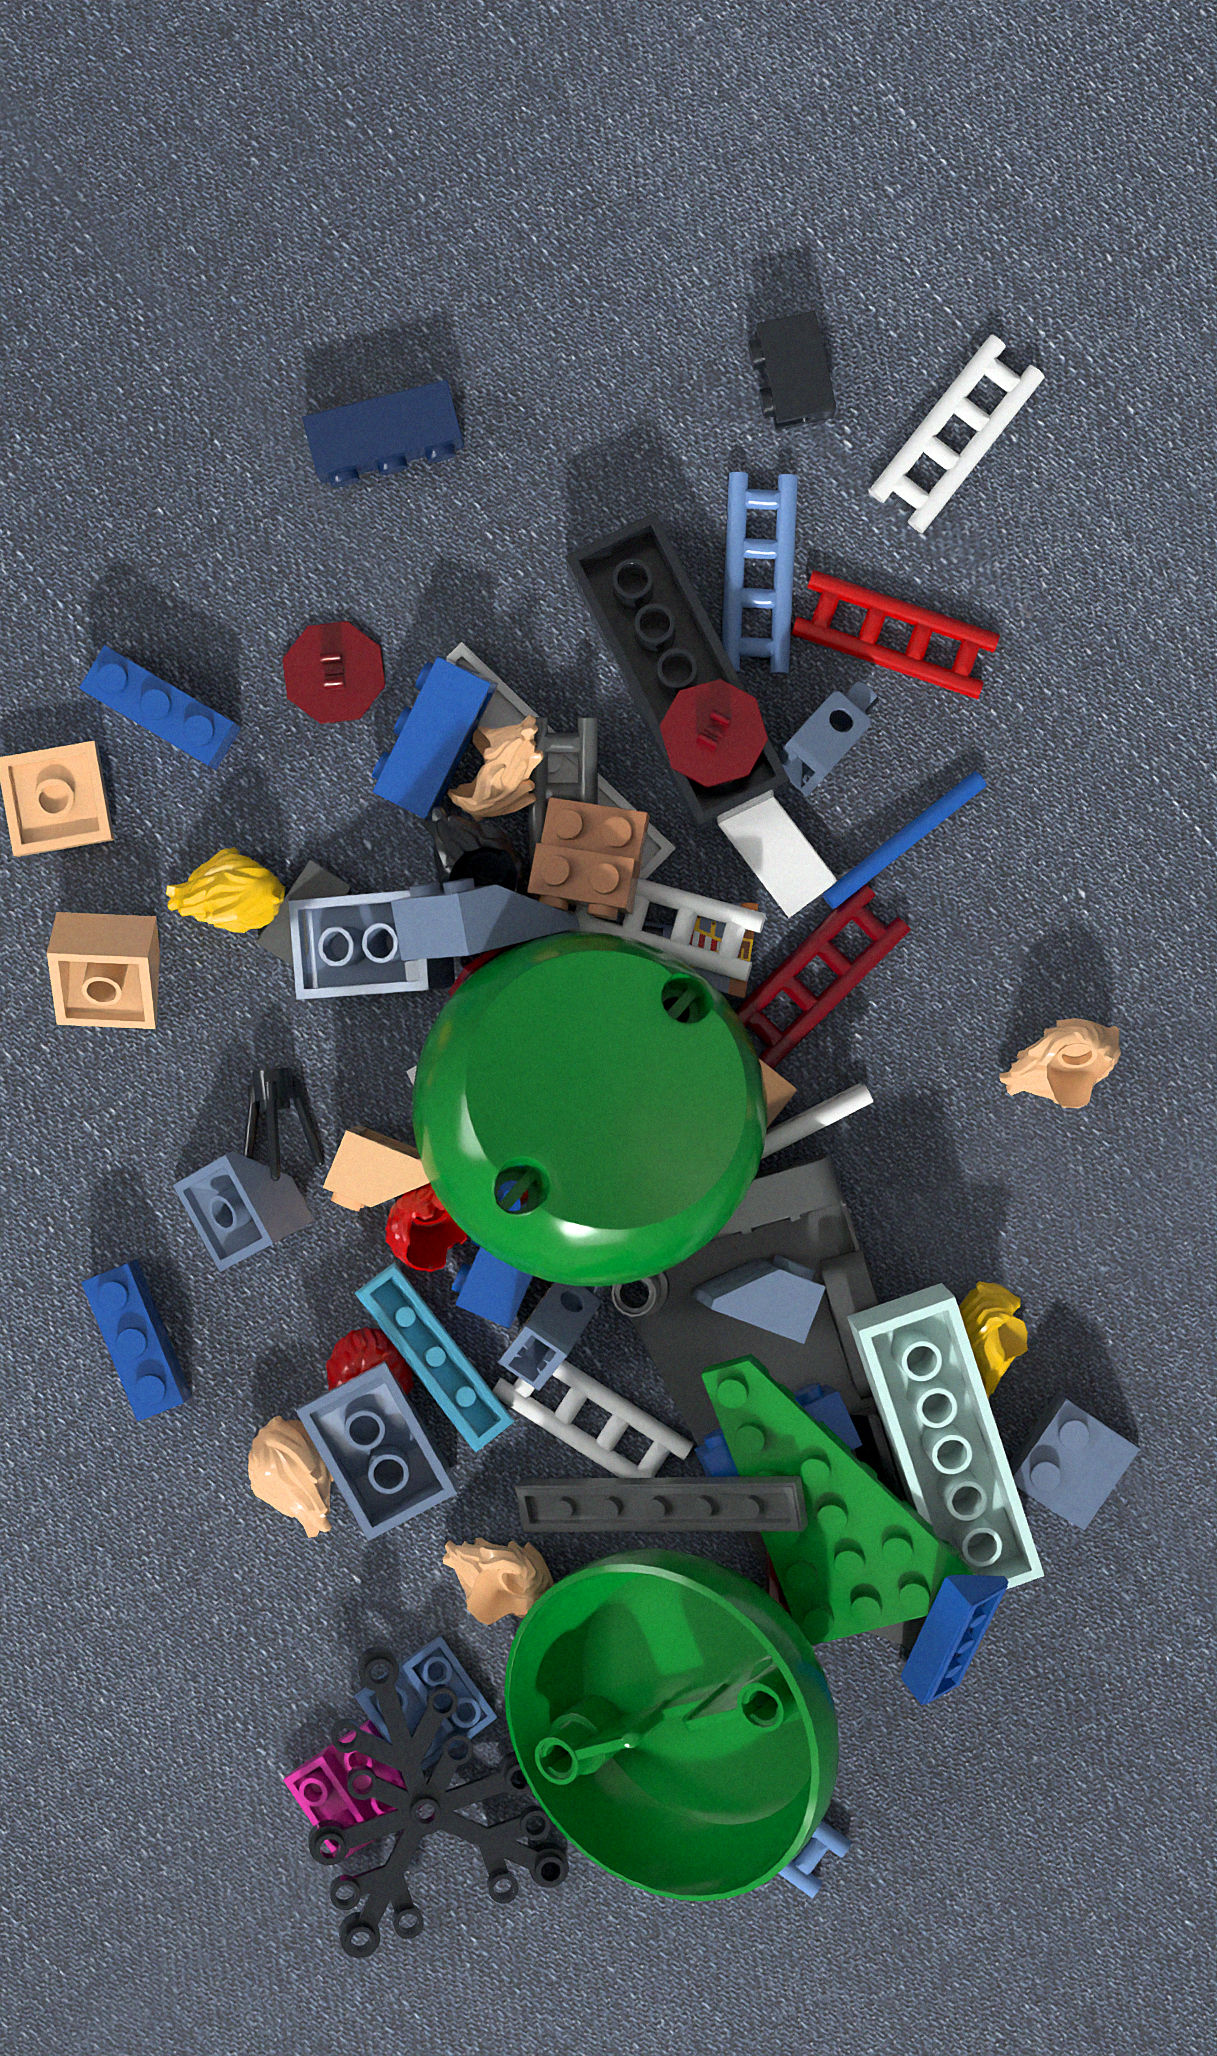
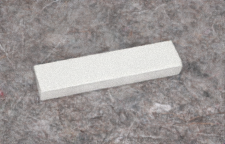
[718,797,837,918]

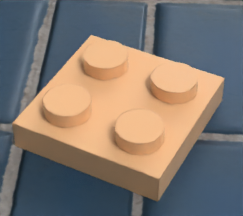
[0,741,115,857]

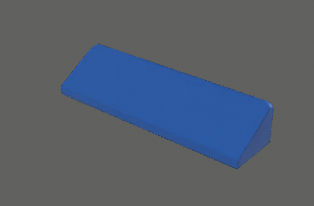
[901,1575,1009,1705]

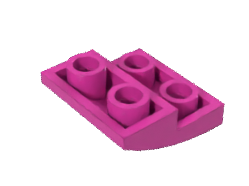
[283,1719,424,1858]

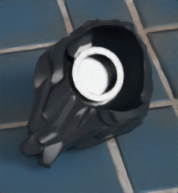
[421,806,526,894]

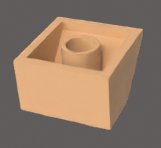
[47,912,160,1029]

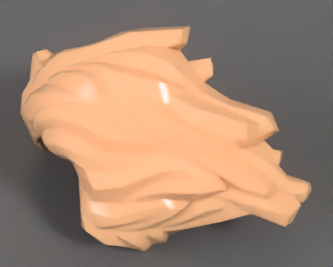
[447,714,544,821]
[999,1018,1121,1108]
[248,1415,334,1538]
[443,1538,555,1625]

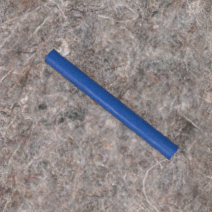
[822,771,987,909]

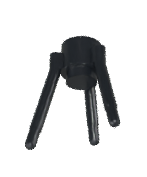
[243,1068,325,1181]

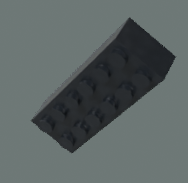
[565,512,790,833]

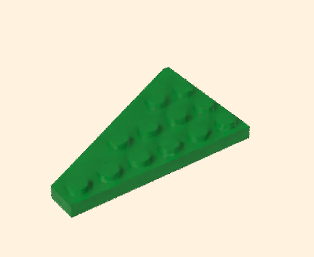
[701,1353,977,1646]

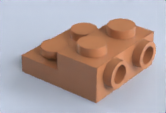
[527,797,650,920]

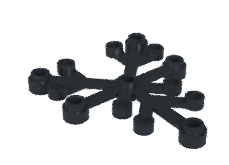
[308,1646,569,1958]

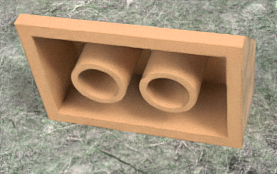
[323,1125,430,1211]

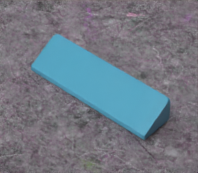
[355,1262,515,1452]

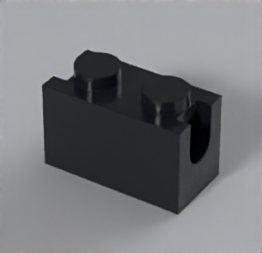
[748,310,837,431]

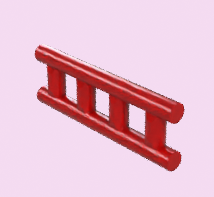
[791,570,1000,699]

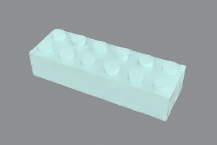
[847,1283,1044,1590]

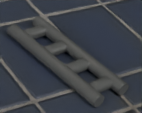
[529,717,598,901]

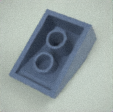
[391,878,580,961]
[288,890,455,1000]
[296,1361,457,1541]

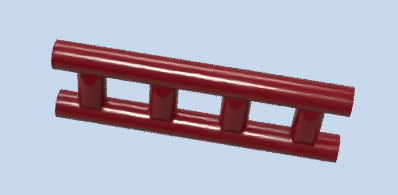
[734,884,911,1069]

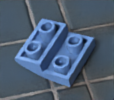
[354,1636,497,1771]

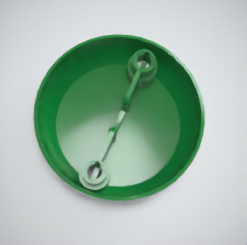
[412,932,768,1287]
[504,1548,839,1901]

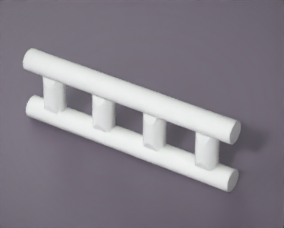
[868,334,1045,533]
[567,878,766,981]
[761,1083,874,1159]
[492,1360,694,1478]

